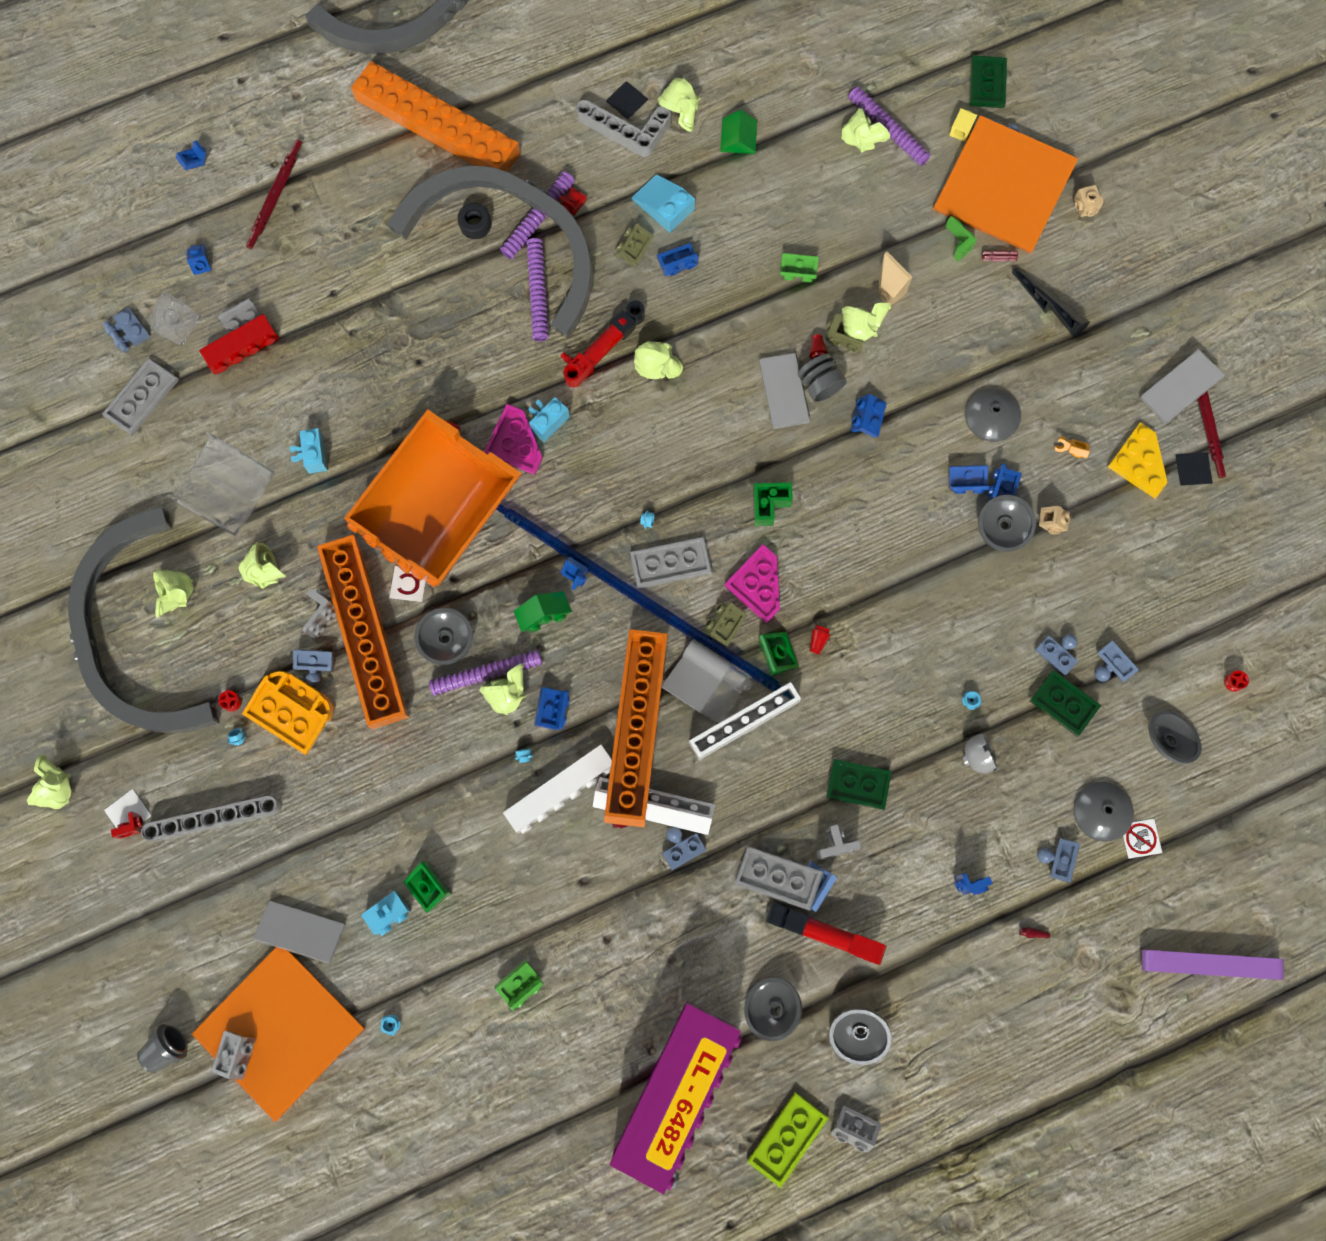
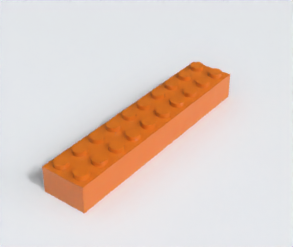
[351,61,520,172]
[317,534,409,730]
[604,629,668,828]

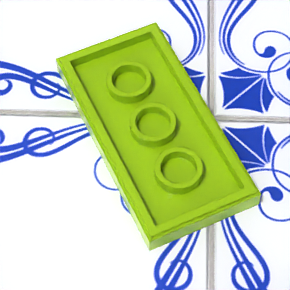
[747,1092,829,1188]

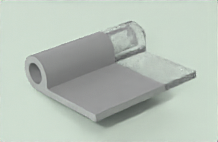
[662,639,753,724]

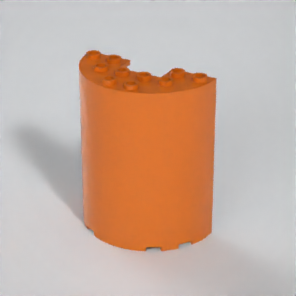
[344,409,522,588]

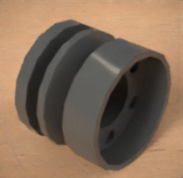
[797,354,847,402]

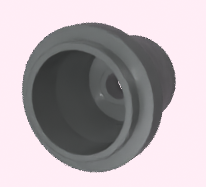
[137,1024,187,1073]

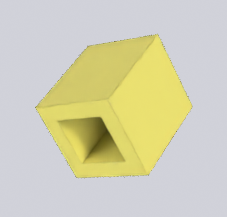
[949,109,977,142]

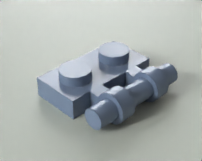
[103,307,151,352]

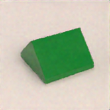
[720,109,757,154]
[758,632,799,677]
[403,861,452,913]

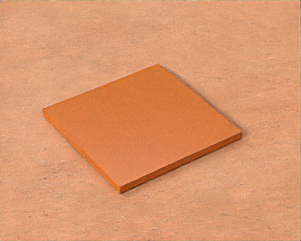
[933,115,1078,253]
[192,947,365,1122]

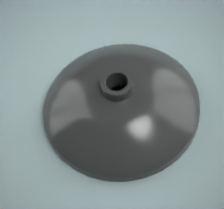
[965,388,1021,442]
[978,495,1036,552]
[414,608,473,665]
[1148,711,1202,765]
[1073,782,1134,842]
[744,978,802,1041]
[829,1008,892,1065]

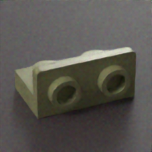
[614,223,654,267]
[703,602,747,647]

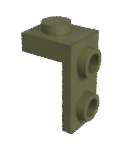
[826,314,863,353]

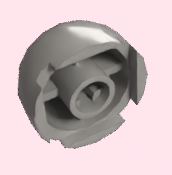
[962,733,998,773]

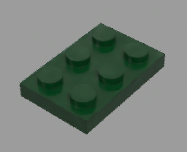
[969,55,1007,108]
[1029,670,1101,737]
[826,759,892,811]

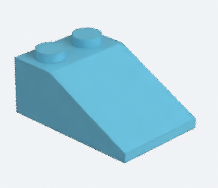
[632,174,695,233]

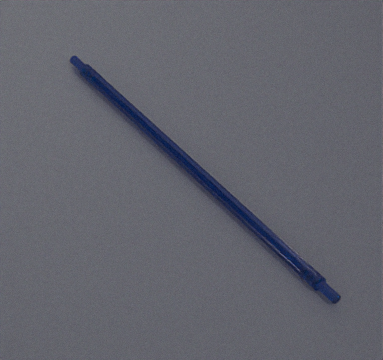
[496,504,792,700]

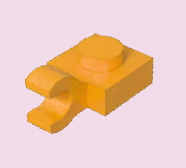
[1055,436,1090,458]

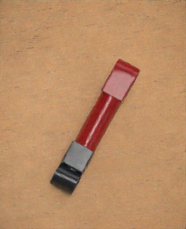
[560,300,645,388]
[765,902,887,965]

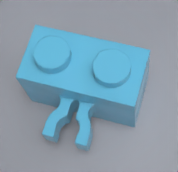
[528,397,570,442]
[290,428,328,474]
[361,891,411,936]

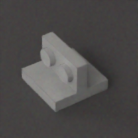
[816,824,861,860]

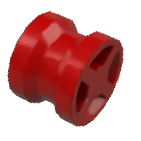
[1224,670,1249,692]
[218,690,242,712]

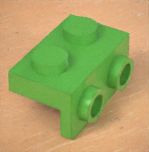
[780,253,819,282]
[494,960,544,1011]

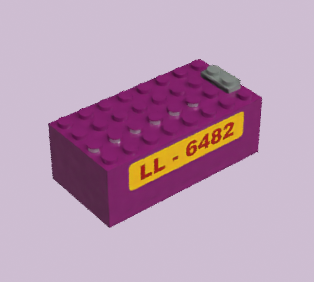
[609,1001,742,1194]

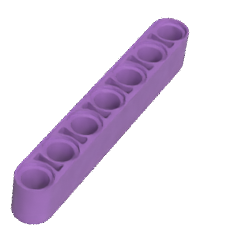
[1142,950,1284,980]

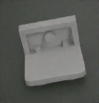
[302,588,336,639]

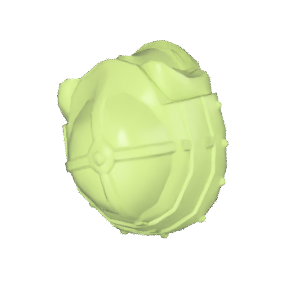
[658,78,701,131]
[841,108,890,153]
[842,303,891,342]
[634,341,683,379]
[238,542,286,589]
[153,569,194,618]
[479,663,527,715]
[27,754,72,809]

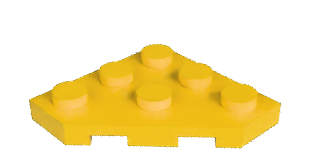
[1108,422,1167,499]

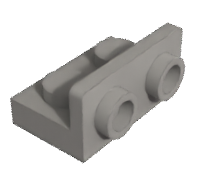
[218,299,260,333]
[211,1031,255,1080]
[831,1105,881,1152]

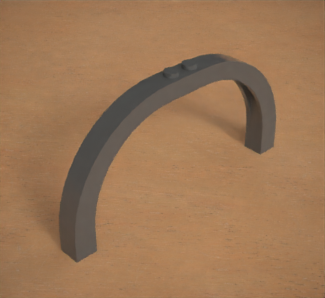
[305,0,469,54]
[386,166,593,338]
[68,506,219,734]

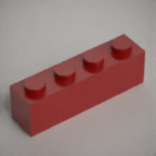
[199,314,279,375]

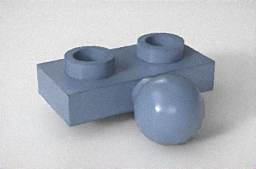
[1035,634,1079,676]
[1095,640,1139,682]
[293,649,334,687]
[662,826,706,870]
[1037,838,1080,883]

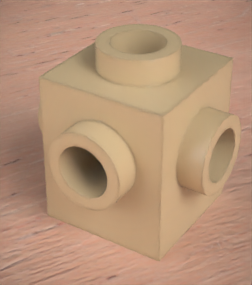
[1074,185,1103,217]
[1039,506,1070,534]

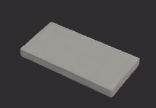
[1140,349,1225,425]
[759,353,810,429]
[102,358,179,436]
[630,536,712,589]
[734,846,823,911]
[253,901,345,964]

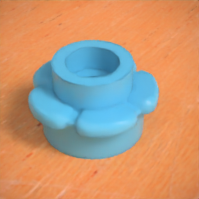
[641,510,654,529]
[962,691,981,710]
[227,728,246,745]
[514,749,534,763]
[380,1015,401,1035]

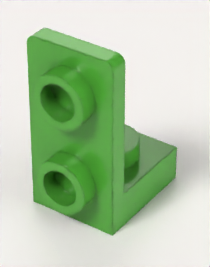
[946,216,977,262]

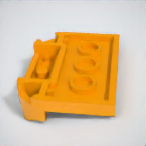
[242,671,335,755]

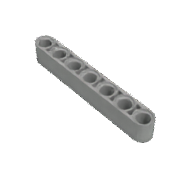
[141,796,282,842]

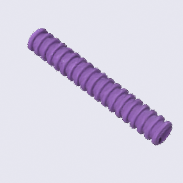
[848,86,931,166]
[500,171,575,259]
[527,238,549,342]
[429,649,542,696]

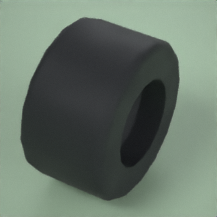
[458,203,491,239]

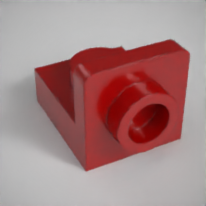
[559,187,587,216]
[111,812,143,839]

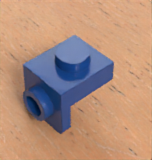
[176,140,206,171]
[187,244,211,275]
[561,557,588,590]

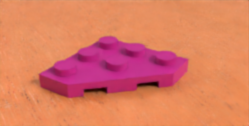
[484,404,543,475]
[724,544,780,624]

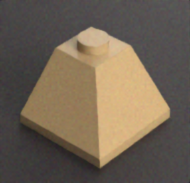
[878,252,912,306]

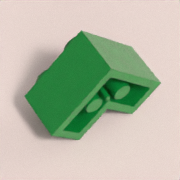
[753,482,793,526]
[514,591,572,633]

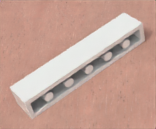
[689,682,801,760]
[503,745,612,834]
[593,777,715,835]

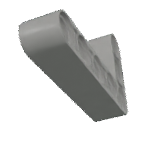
[576,100,671,157]

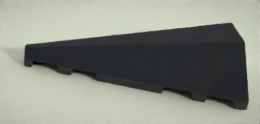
[1012,268,1090,337]

